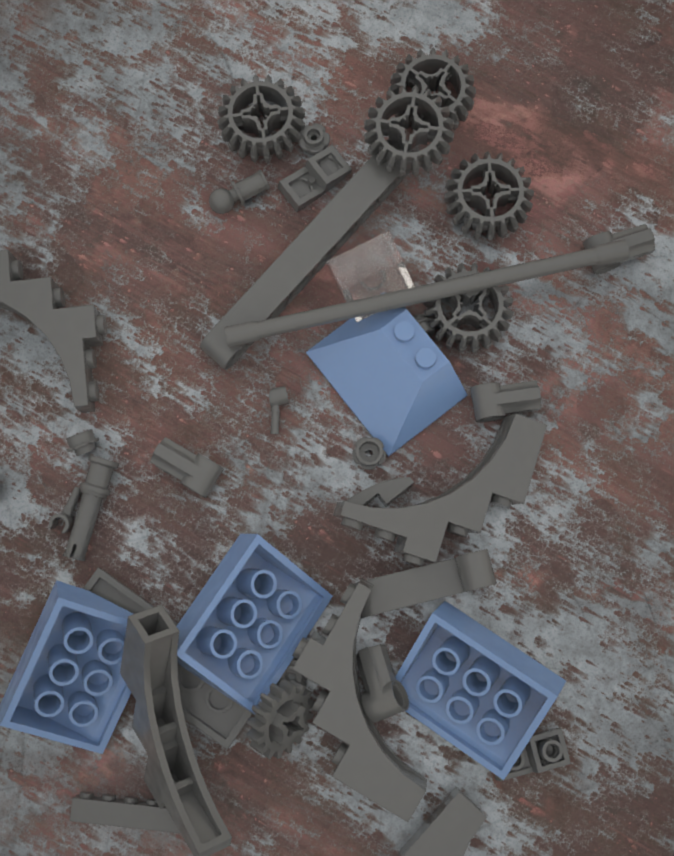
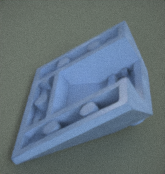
[306,293,467,457]

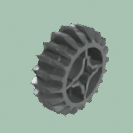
[388,47,476,130]
[217,74,305,163]
[364,85,454,177]
[444,151,534,241]
[423,263,514,353]

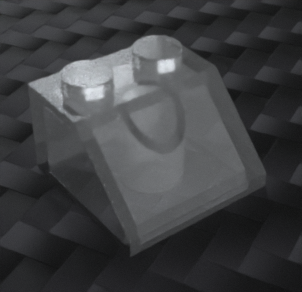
[326,231,415,322]

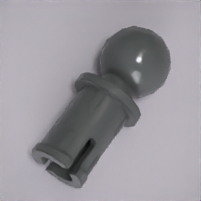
[209,170,270,214]

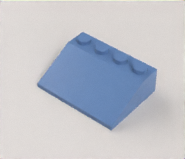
[176,534,333,715]
[0,580,133,754]
[395,601,566,780]

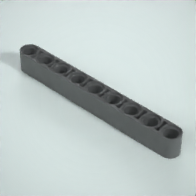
[200,138,414,370]

